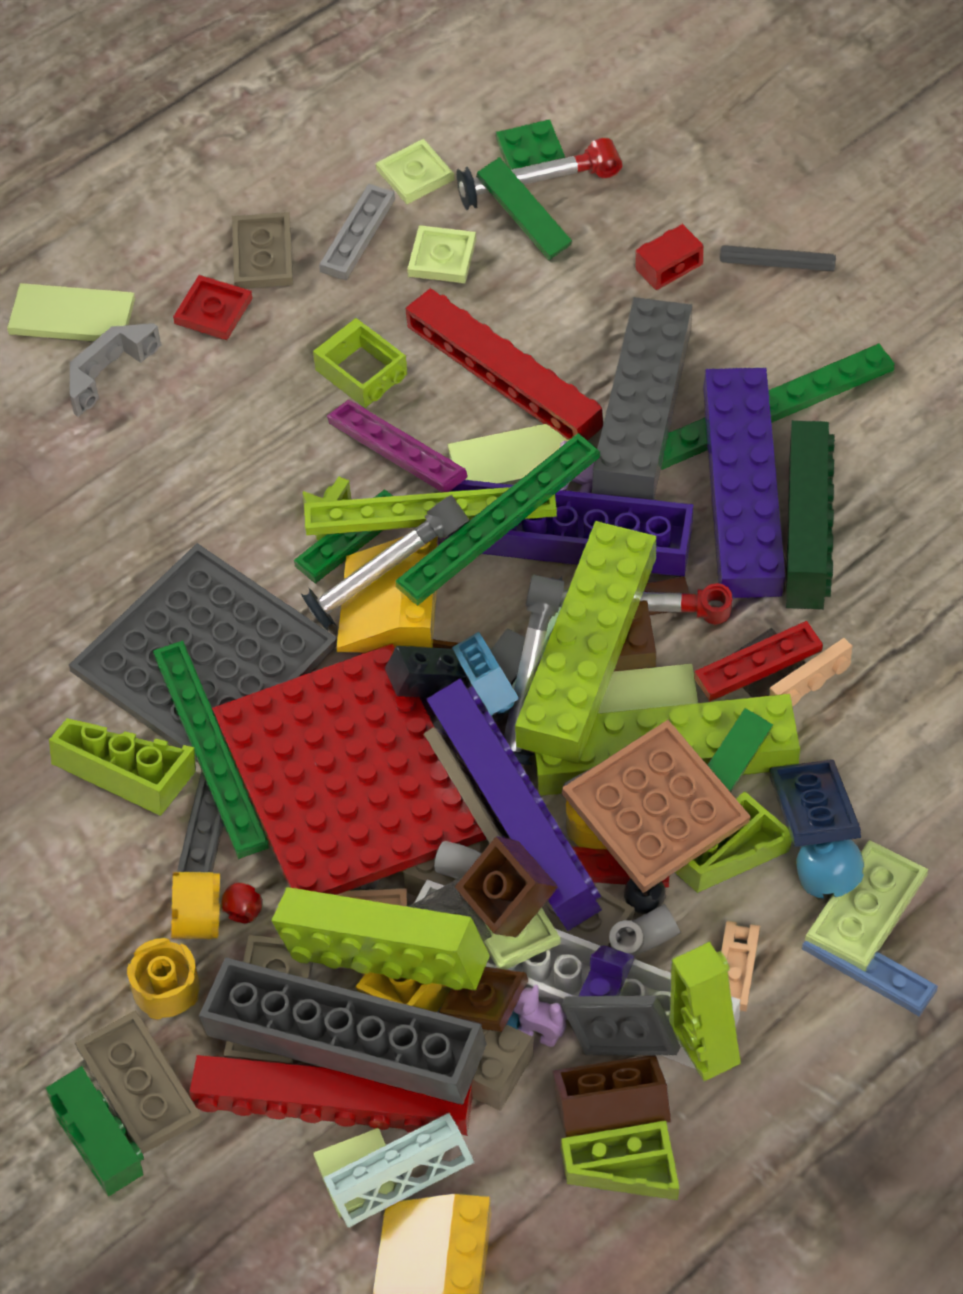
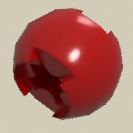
[220,882,263,924]

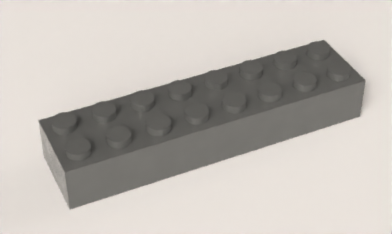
[592,297,693,500]
[199,957,487,1105]

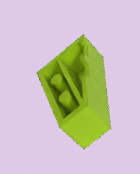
[674,791,792,893]
[561,1121,680,1200]

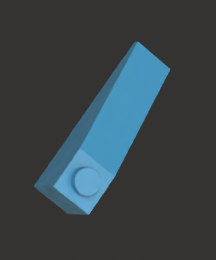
[452,632,519,715]

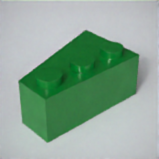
[45,1066,145,1197]

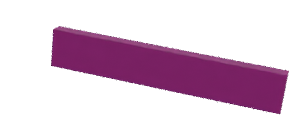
[327,399,468,492]

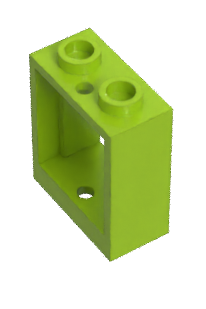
[313,318,408,408]

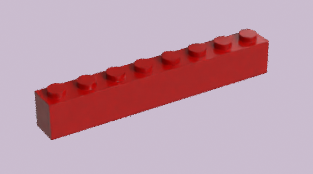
[405,288,603,441]
[189,1055,473,1136]

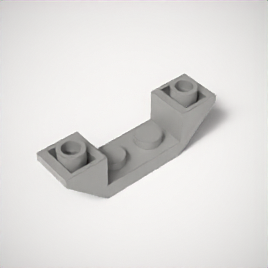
[70,323,161,417]

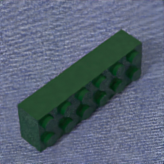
[786,420,835,610]

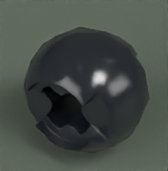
[624,878,666,914]

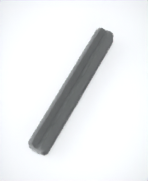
[720,245,836,271]

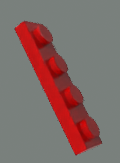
[694,621,823,702]

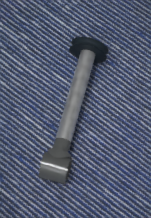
[301,495,470,631]
[504,574,564,765]

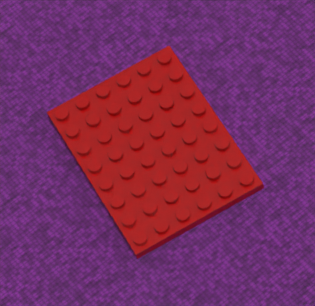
[212,643,487,895]

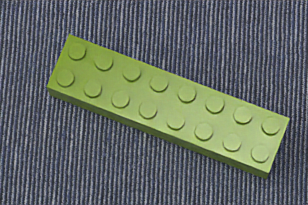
[515,521,656,764]
[534,694,800,796]

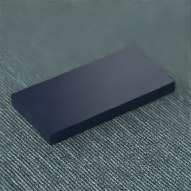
[769,759,861,847]

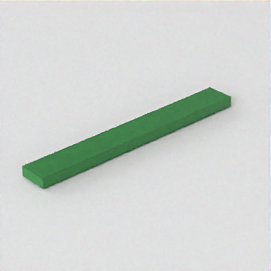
[395,433,600,606]
[153,640,269,859]

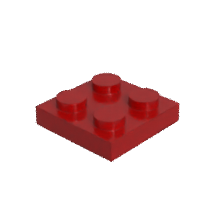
[173,275,253,340]

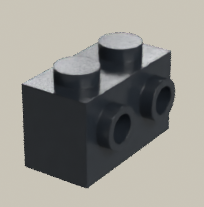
[385,646,465,698]

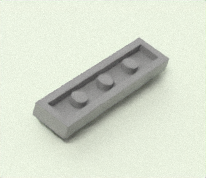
[319,184,395,280]

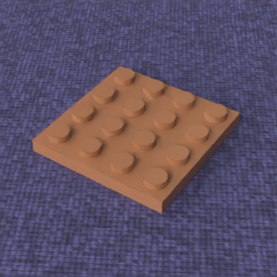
[562,720,751,893]

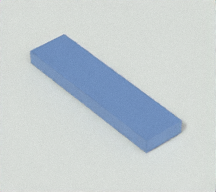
[802,941,938,1016]

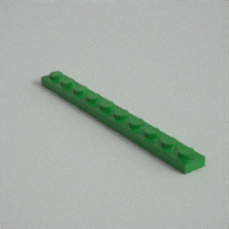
[661,343,895,470]

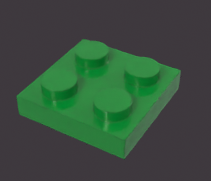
[496,119,566,170]

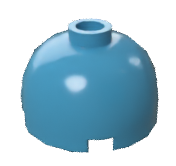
[796,839,865,898]

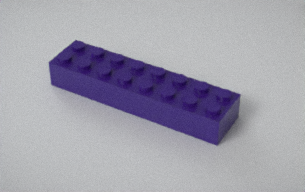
[703,368,785,598]
[438,480,693,577]
[427,679,602,931]

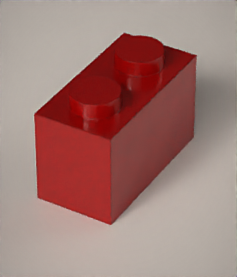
[635,224,704,291]

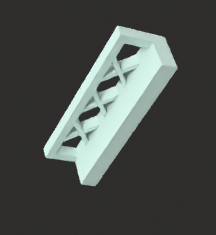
[323,1113,474,1228]

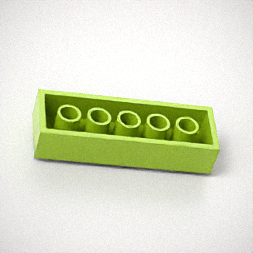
[271,887,490,990]

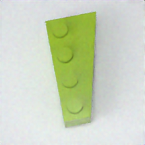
[49,718,196,816]
[670,941,741,1081]

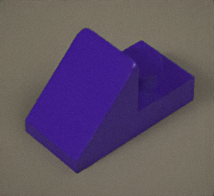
[579,945,635,996]

